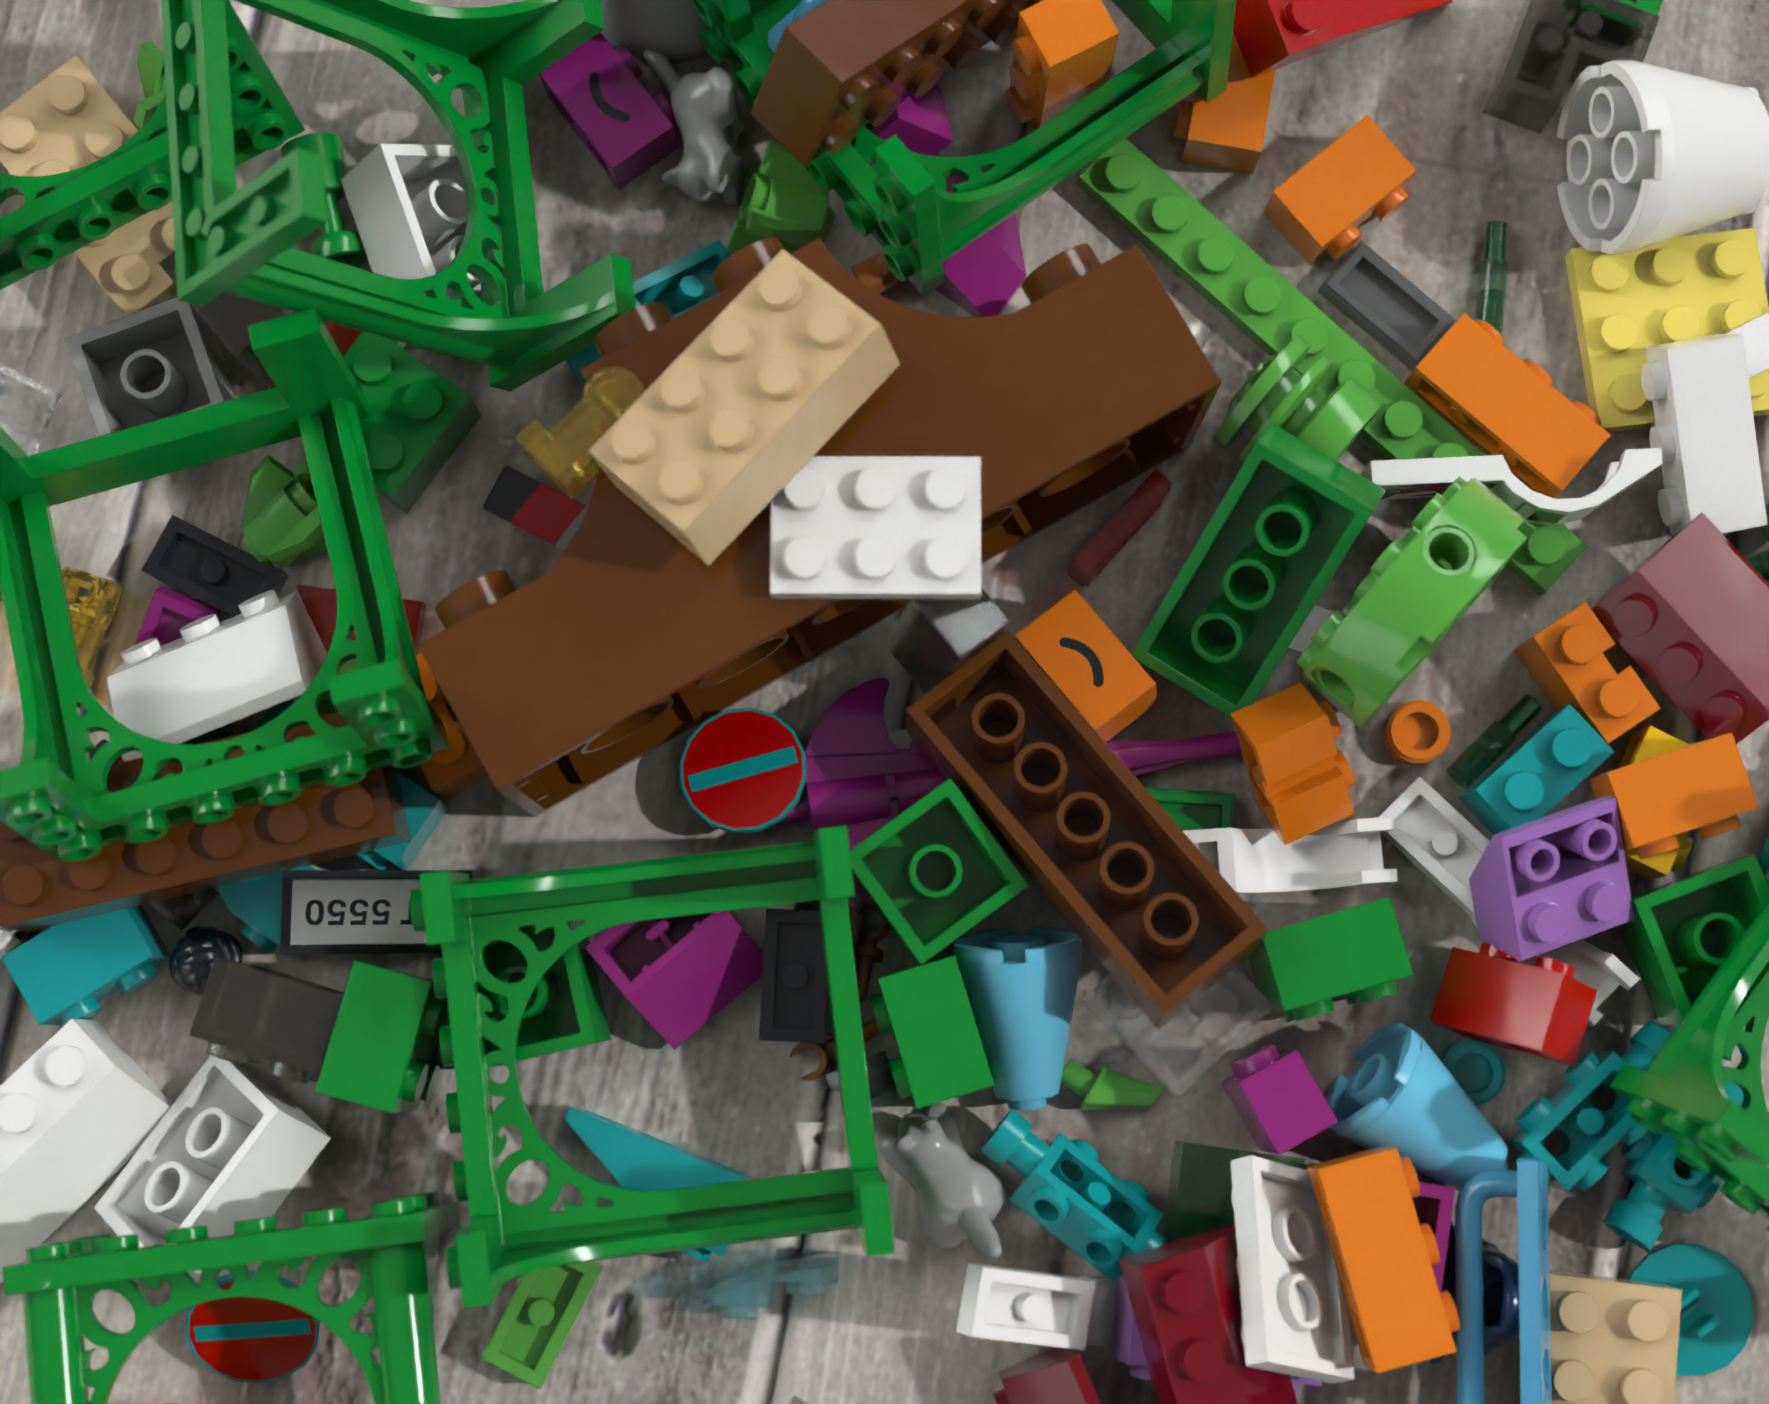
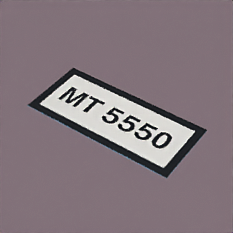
[280,870,473,955]

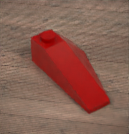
[1233,0,1453,78]

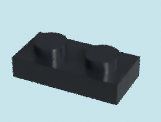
[142,515,289,617]
[759,908,828,1044]

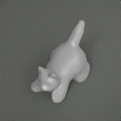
[643,50,756,207]
[878,1102,1011,1259]

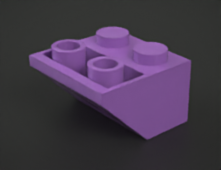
[1469,795,1635,961]

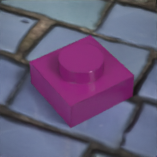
[134,585,221,646]

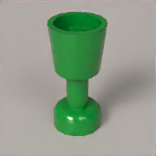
[280,132,367,267]

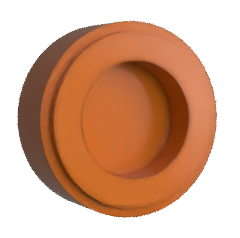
[1383,700,1451,766]

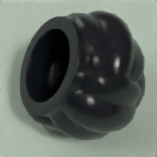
[169,926,243,996]

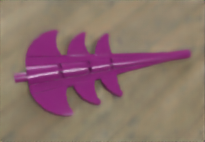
[779,678,1242,906]

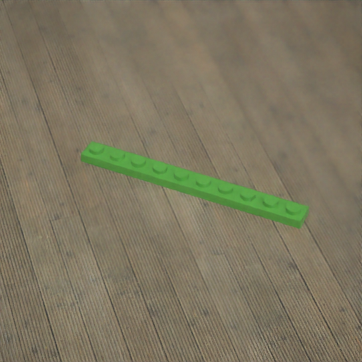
[1078,138,1588,596]

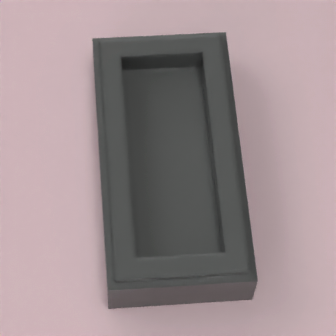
[1318,241,1456,371]

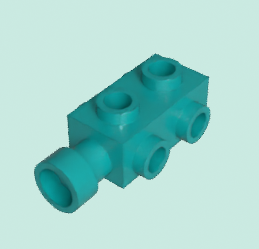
[1508,1020,1671,1191]
[1603,1065,1744,1252]
[980,1108,1165,1283]

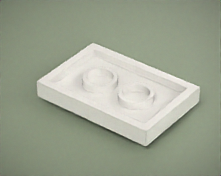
[770,456,981,599]
[1230,1155,1355,1384]

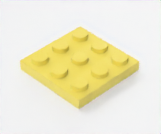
[1565,228,1769,433]

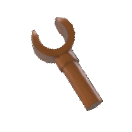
[851,252,898,294]
[790,1020,880,1081]

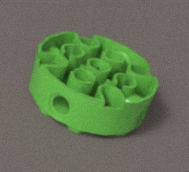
[1296,476,1537,728]

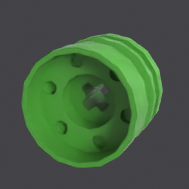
[1213,335,1384,464]

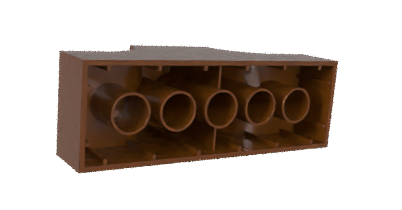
[417,237,1222,817]

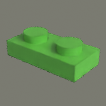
[481,1261,604,1389]

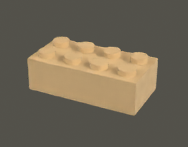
[0,55,177,316]
[588,249,900,566]
[1520,1270,1682,1404]

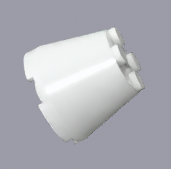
[1557,60,1769,254]

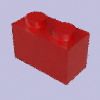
[1430,943,1597,1066]

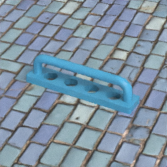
[1455,1158,1552,1404]

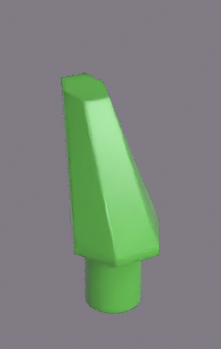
[1061,1059,1164,1110]

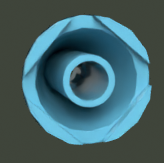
[953,927,1084,1111]
[1325,1022,1508,1192]

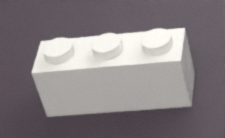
[1641,334,1768,534]

